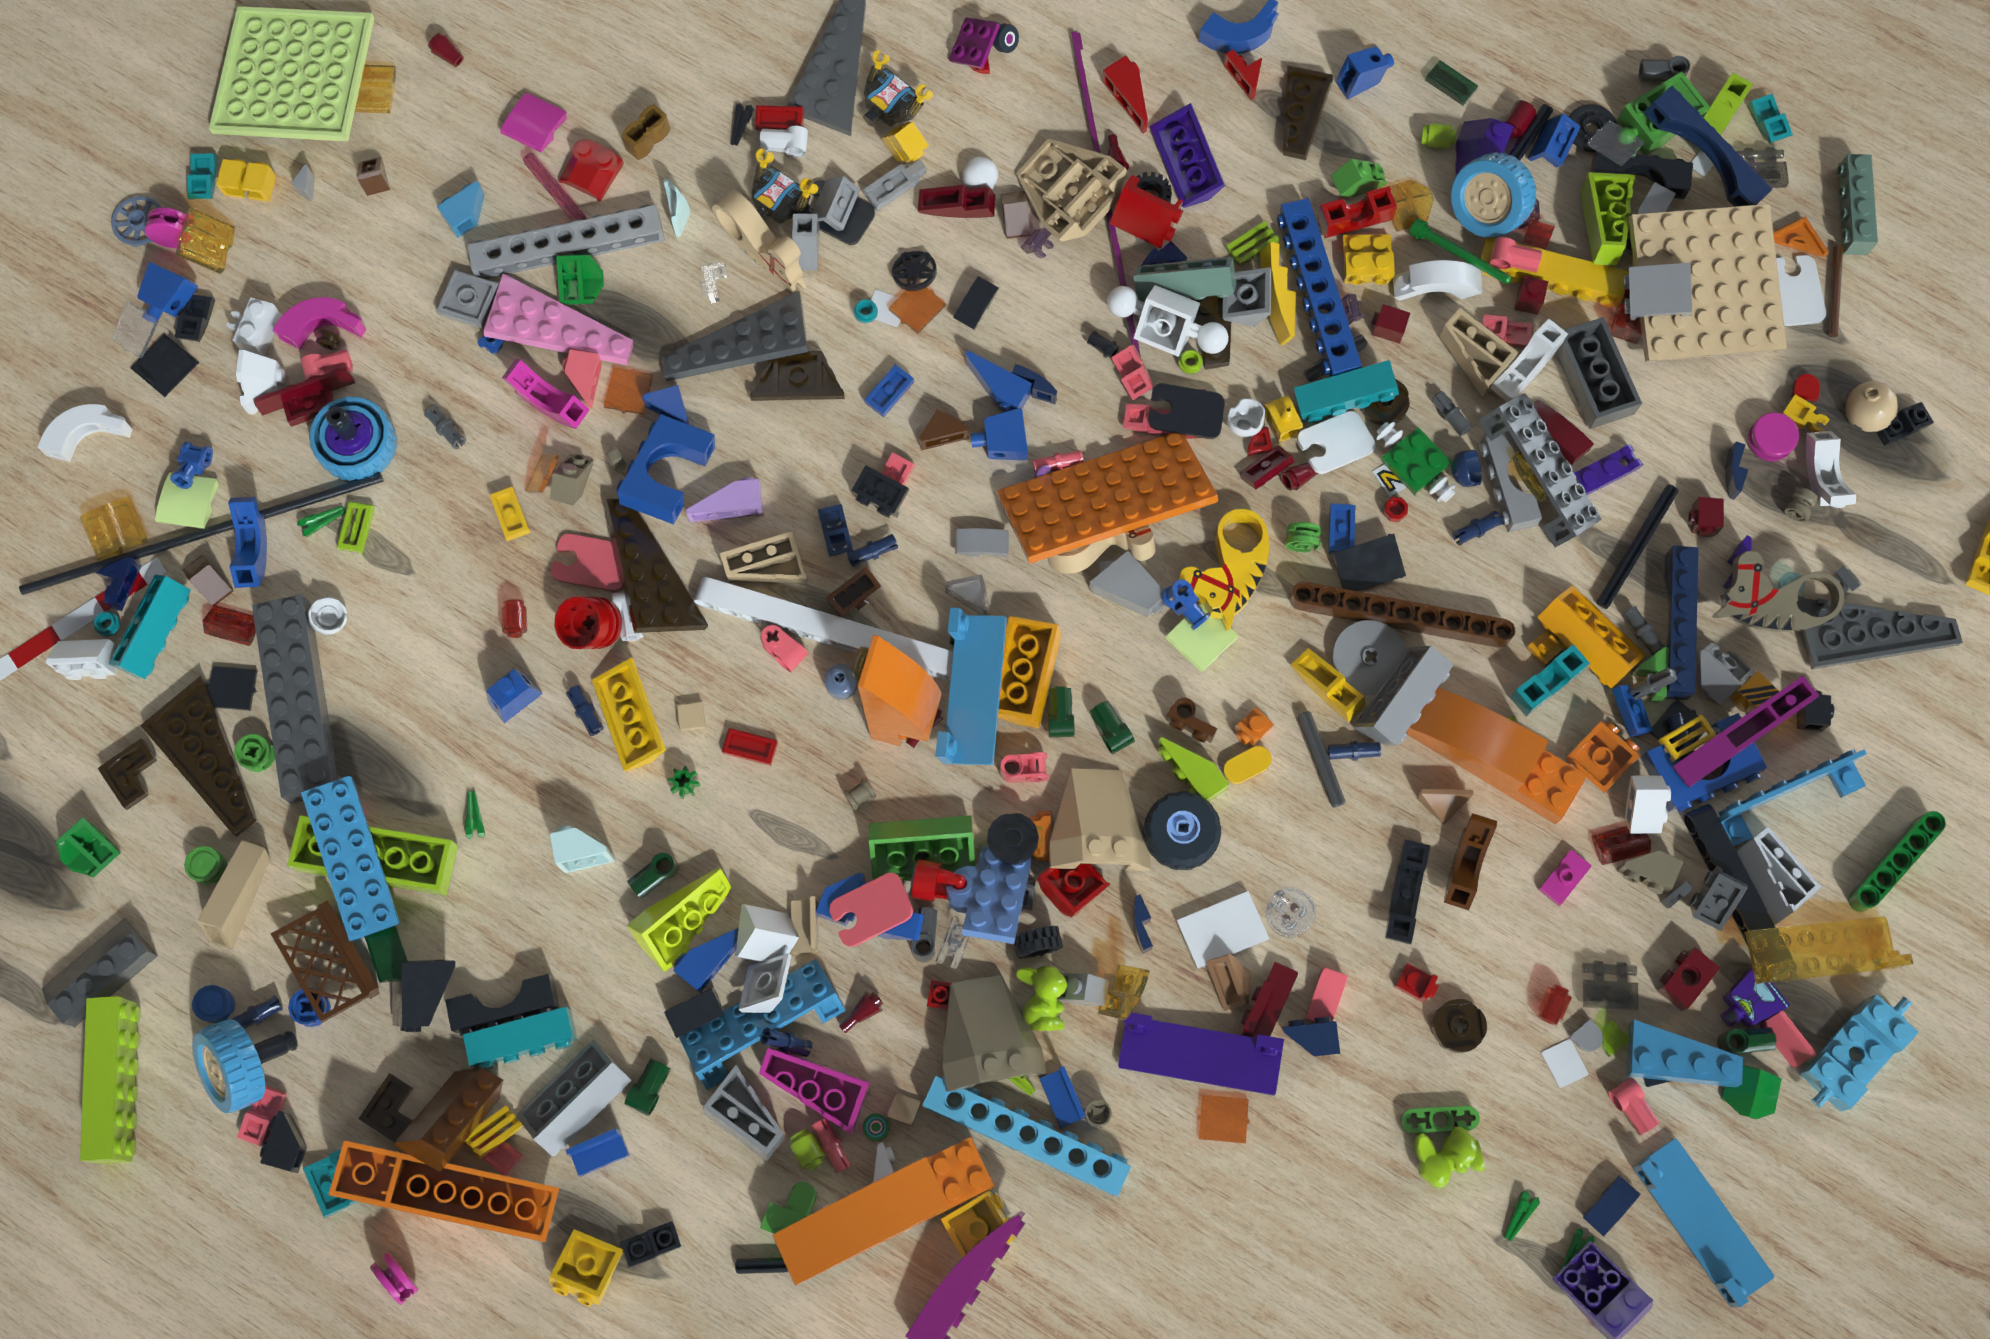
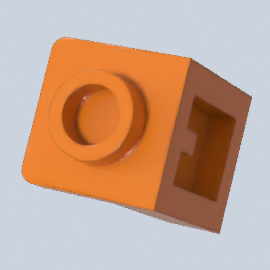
[1234,707,1274,747]

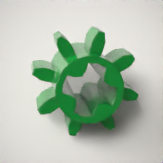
[667,766,701,799]

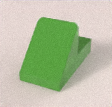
[1631,647,1669,703]

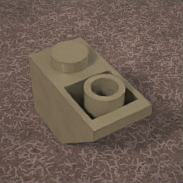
[550,454,594,505]
[1617,850,1684,894]

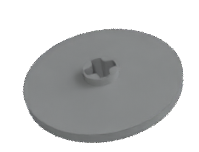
[1332,620,1407,696]

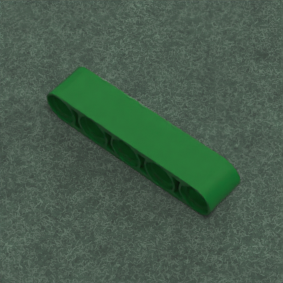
[1848,811,1946,912]

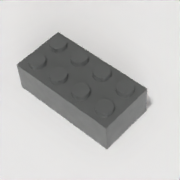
[1556,317,1642,429]

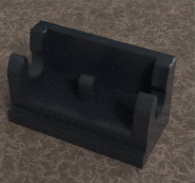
[664,987,725,1038]

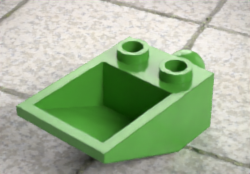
[1616,72,1711,155]

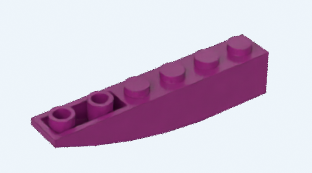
[1672,676,1819,788]
[905,1211,1026,1339]

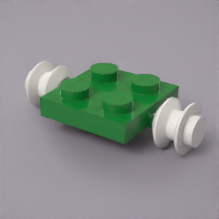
[1376,422,1456,502]

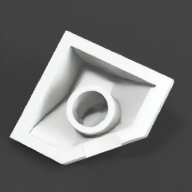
[236,350,285,414]

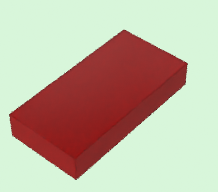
[755,105,804,131]
[722,728,778,766]

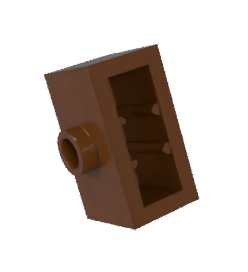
[825,567,881,617]

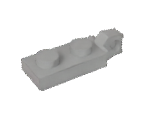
[863,159,927,211]

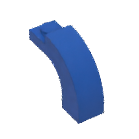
[1198,0,1279,54]
[228,497,267,588]

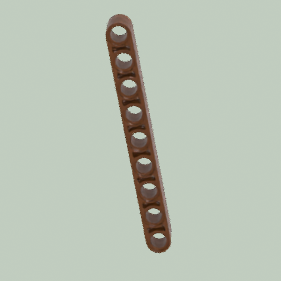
[1290,582,1516,648]

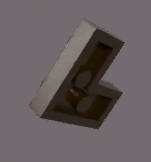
[97,739,158,810]
[358,1073,413,1143]

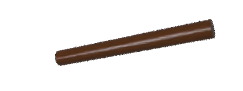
[1828,245,1843,337]

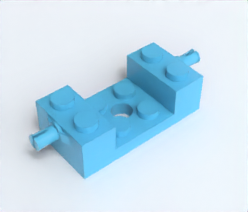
[1799,995,1919,1112]

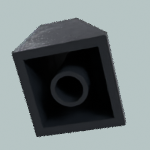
[392,959,455,1032]

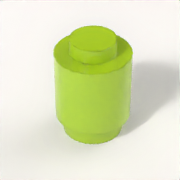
[1421,123,1457,149]
[789,1129,825,1171]

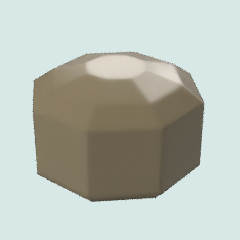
[606,446,627,472]

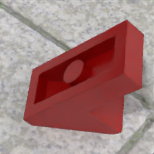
[1224,49,1262,100]

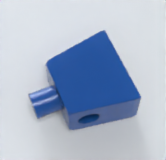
[1335,46,1394,100]
[137,262,198,324]
[970,408,1028,461]
[486,669,543,724]

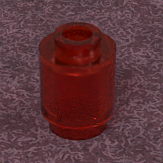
[501,599,528,638]
[1537,984,1572,1026]

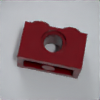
[1657,947,1720,1011]

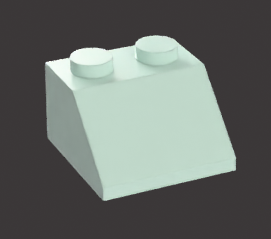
[550,826,615,873]

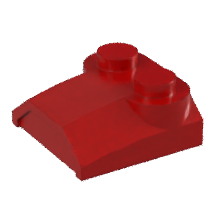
[559,139,624,202]
[1037,863,1110,918]

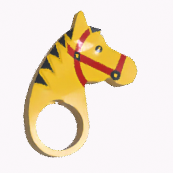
[1178,509,1269,631]

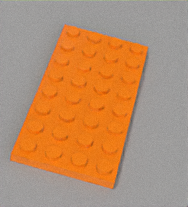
[996,433,1218,564]

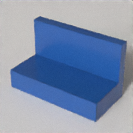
[1528,113,1580,168]
[1039,1066,1085,1129]
[566,1128,630,1177]

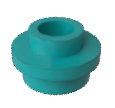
[854,299,878,323]
[94,611,120,636]

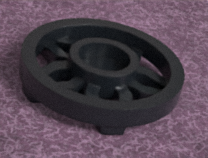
[892,251,937,291]

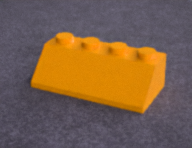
[1537,585,1646,688]
[998,616,1062,729]

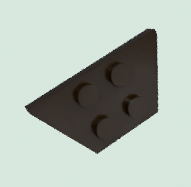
[750,351,845,401]

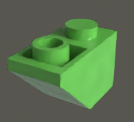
[1331,159,1387,197]

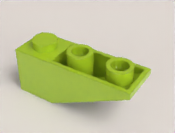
[1704,72,1753,135]
[1157,737,1229,802]

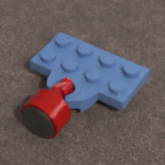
[910,846,1033,944]

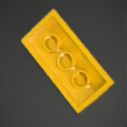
[592,658,666,772]

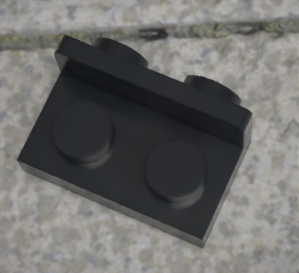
[851,465,910,518]

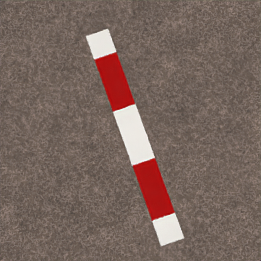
[0,557,167,681]

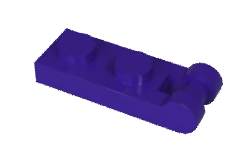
[1574,444,1644,495]

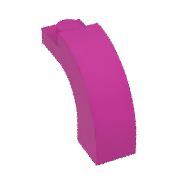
[273,297,366,350]
[502,359,590,429]

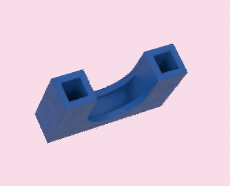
[616,414,715,525]
[1641,713,1767,813]

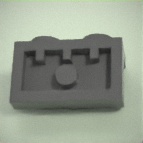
[1689,866,1748,931]

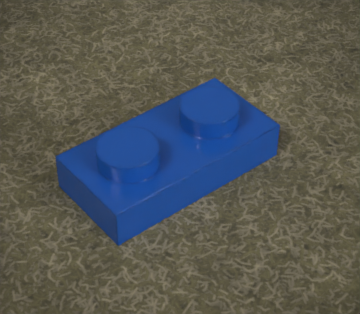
[864,364,914,418]
[1328,503,1356,554]
[1612,684,1653,737]

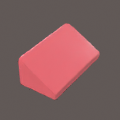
[1760,1011,1817,1067]

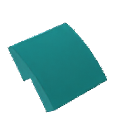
[303,1149,358,1218]

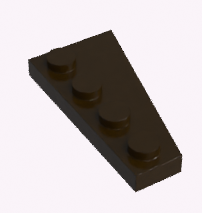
[1283,65,1333,160]
[1189,296,1231,370]

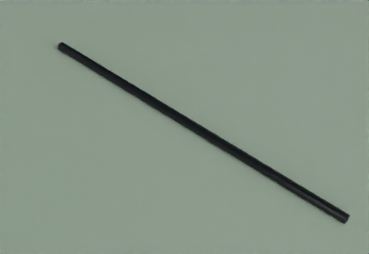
[19,473,384,595]

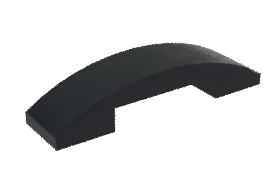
[1385,839,1430,945]

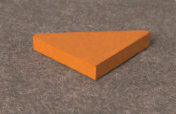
[1773,216,1829,257]

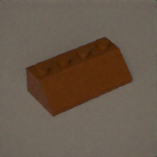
[394,1067,504,1172]

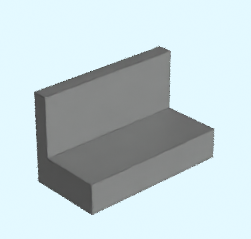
[812,176,860,231]

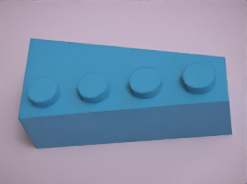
[1627,1020,1743,1087]

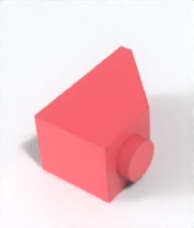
[562,349,602,408]

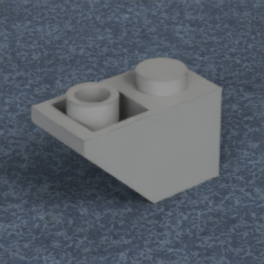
[792,214,820,271]
[1057,973,1109,1006]

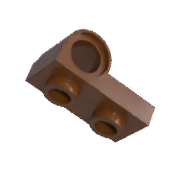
[1166,698,1218,743]

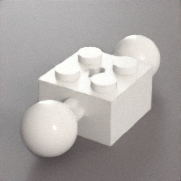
[1107,285,1228,357]

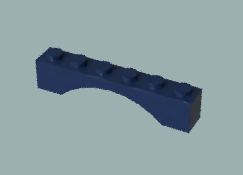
[1643,86,1773,207]
[1665,545,1699,700]

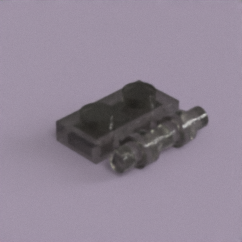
[1736,147,1789,188]
[1582,960,1639,1010]

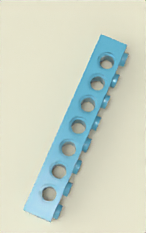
[922,1076,1131,1197]

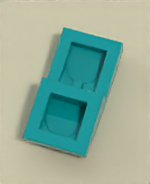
[1748,93,1793,144]
[187,153,217,200]

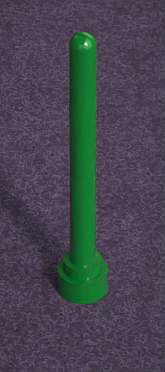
[1409,218,1511,284]

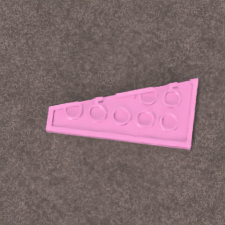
[484,274,633,365]

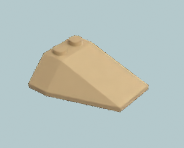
[1016,138,1127,242]
[1048,768,1151,871]

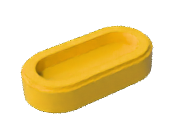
[1223,746,1272,784]

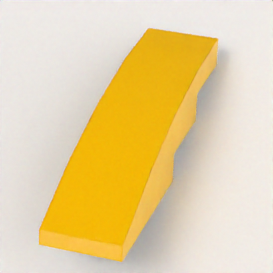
[1260,242,1296,345]
[1965,517,1990,595]

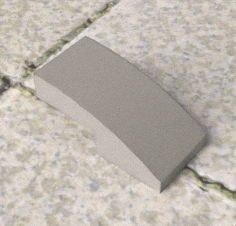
[955,528,1009,557]

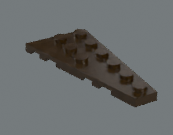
[604,499,708,633]
[140,676,257,837]

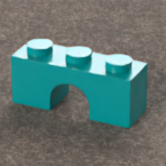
[1509,644,1590,717]

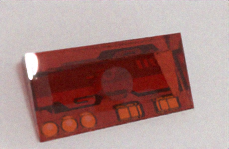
[202,605,256,646]
[1592,826,1651,865]

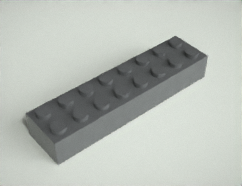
[252,594,338,804]

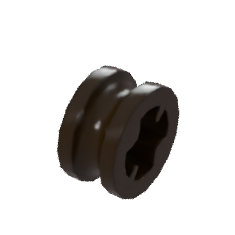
[316,329,341,351]

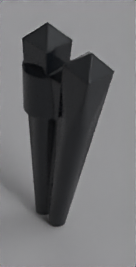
[731,103,754,146]

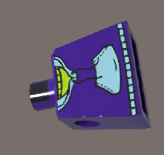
[1720,964,1790,1027]

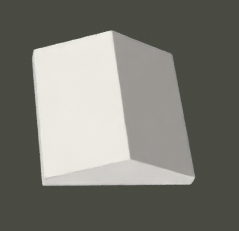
[739,953,792,1013]

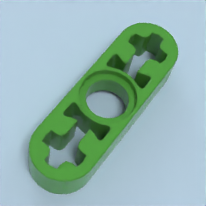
[1400,1106,1480,1134]

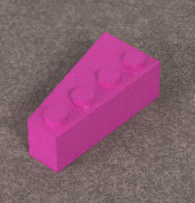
[759,1047,871,1135]

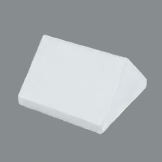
[735,904,799,962]

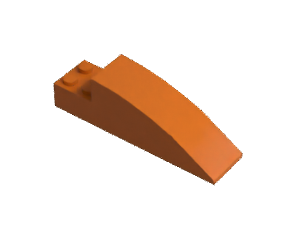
[858,635,942,746]
[1406,688,1588,824]
[772,1137,995,1286]
[329,1140,559,1242]

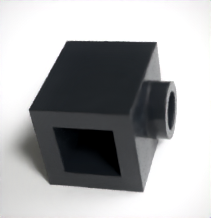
[1797,691,1835,731]

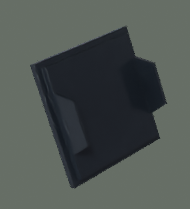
[130,334,199,397]

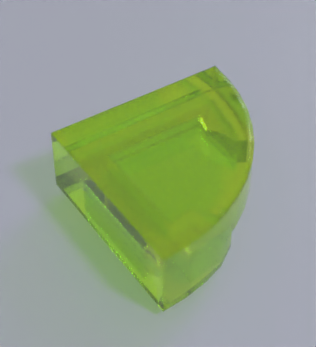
[1602,1019,1629,1057]

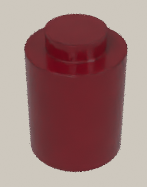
[1503,100,1536,138]

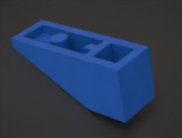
[965,350,1032,413]
[673,928,739,993]

